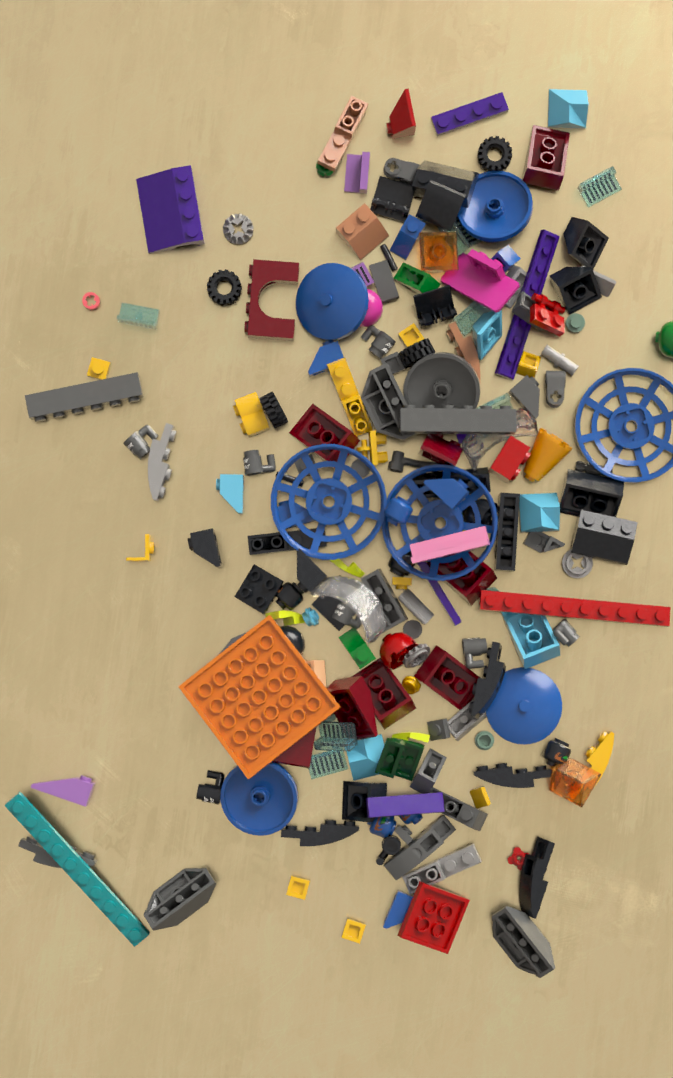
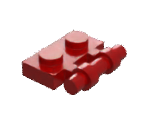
[530,293,565,337]

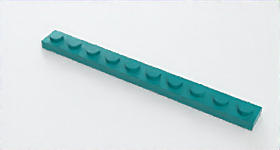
[5,792,150,947]

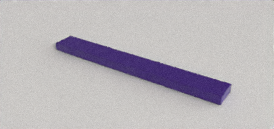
[495,229,560,380]

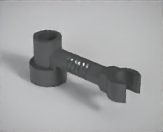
[388,451,440,473]

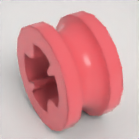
[82,292,100,310]

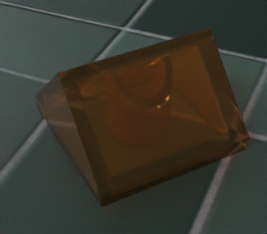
[419,232,459,273]
[549,757,601,808]

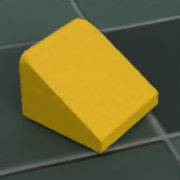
[516,351,541,378]
[470,786,491,808]

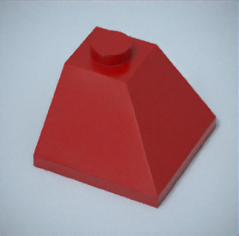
[386,88,416,139]

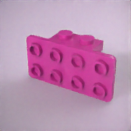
[441,249,520,312]

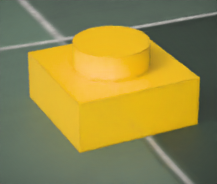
[398,323,425,348]
[87,357,111,380]
[392,577,412,590]
[286,875,310,900]
[341,918,366,944]

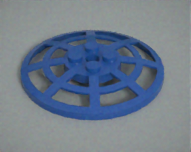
[575,368,673,483]
[271,444,387,560]
[382,464,498,581]

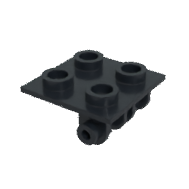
[370,176,414,222]
[413,285,457,327]
[234,564,284,614]

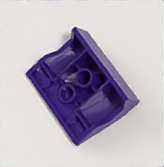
[136,165,205,254]

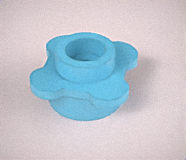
[302,607,319,627]

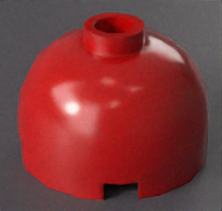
[379,632,418,670]

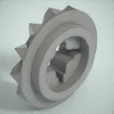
[223,213,253,244]
[562,549,593,578]
[402,644,430,668]

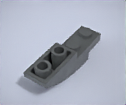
[383,815,456,880]
[18,836,97,868]

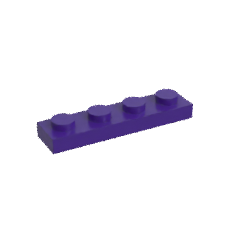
[431,92,509,136]

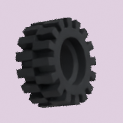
[477,136,512,172]
[207,269,242,306]
[398,338,435,368]
[259,391,288,429]

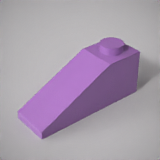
[31,775,95,807]

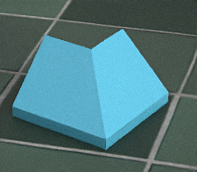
[548,89,589,129]
[472,310,502,360]
[519,493,560,532]
[344,734,384,781]

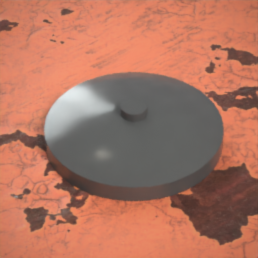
[403,352,481,409]

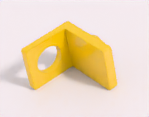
[126,534,154,561]

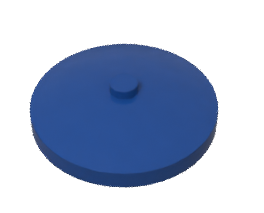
[458,171,533,242]
[296,263,369,340]
[485,667,562,744]
[220,762,298,836]

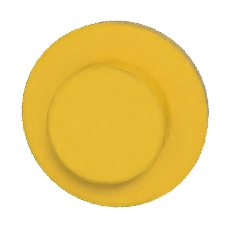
[402,676,421,694]

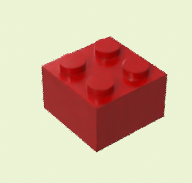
[489,435,531,483]

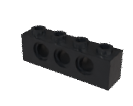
[412,467,491,498]
[494,493,520,572]

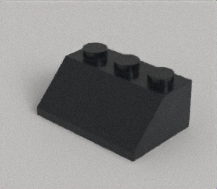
[412,160,479,208]
[559,469,624,517]
[571,510,638,565]

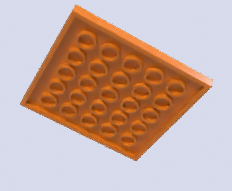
[178,615,341,779]

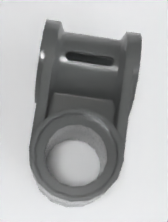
[383,158,420,185]
[545,371,566,408]

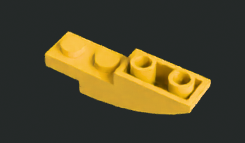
[327,357,373,436]
[566,731,614,800]

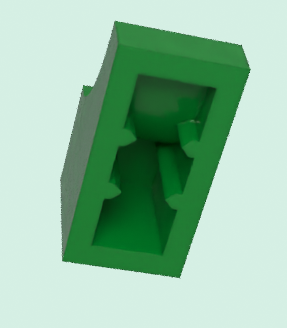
[394,262,441,294]
[338,628,376,669]

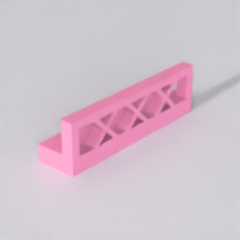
[410,526,490,564]

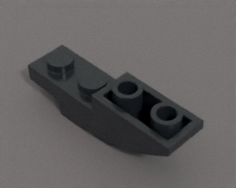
[248,528,327,555]
[469,642,506,720]
[473,763,553,788]
[281,820,359,846]
[519,837,555,919]

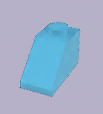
[216,474,244,514]

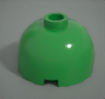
[655,321,673,358]

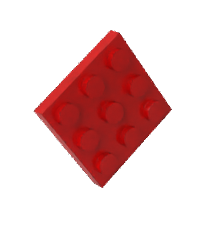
[397,881,470,954]

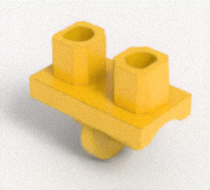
[356,430,388,467]

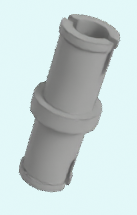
[541,345,579,376]

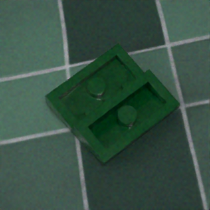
[375,738,425,781]

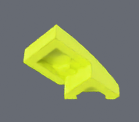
[329,559,365,578]
[265,610,305,626]
[392,732,430,743]

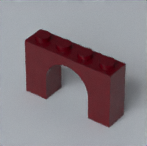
[244,259,299,341]

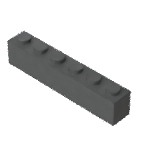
[25,372,144,422]
[399,405,517,435]

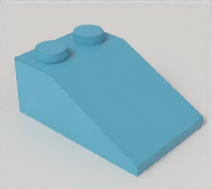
[501,612,560,669]

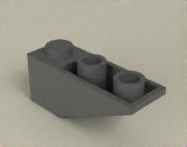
[429,787,488,831]

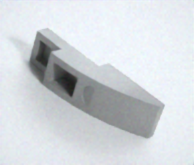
[148,423,177,502]
[402,844,482,894]

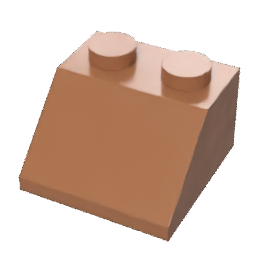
[336,203,389,261]

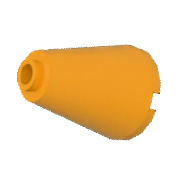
[523,427,572,482]

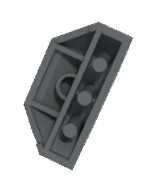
[361,363,415,440]
[144,868,216,931]
[492,906,555,978]

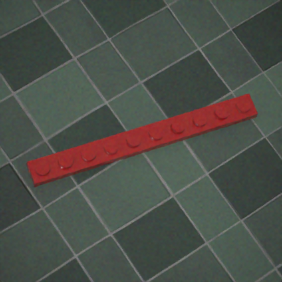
[479,590,671,627]

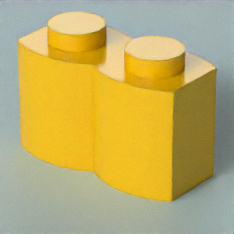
[233,392,270,437]

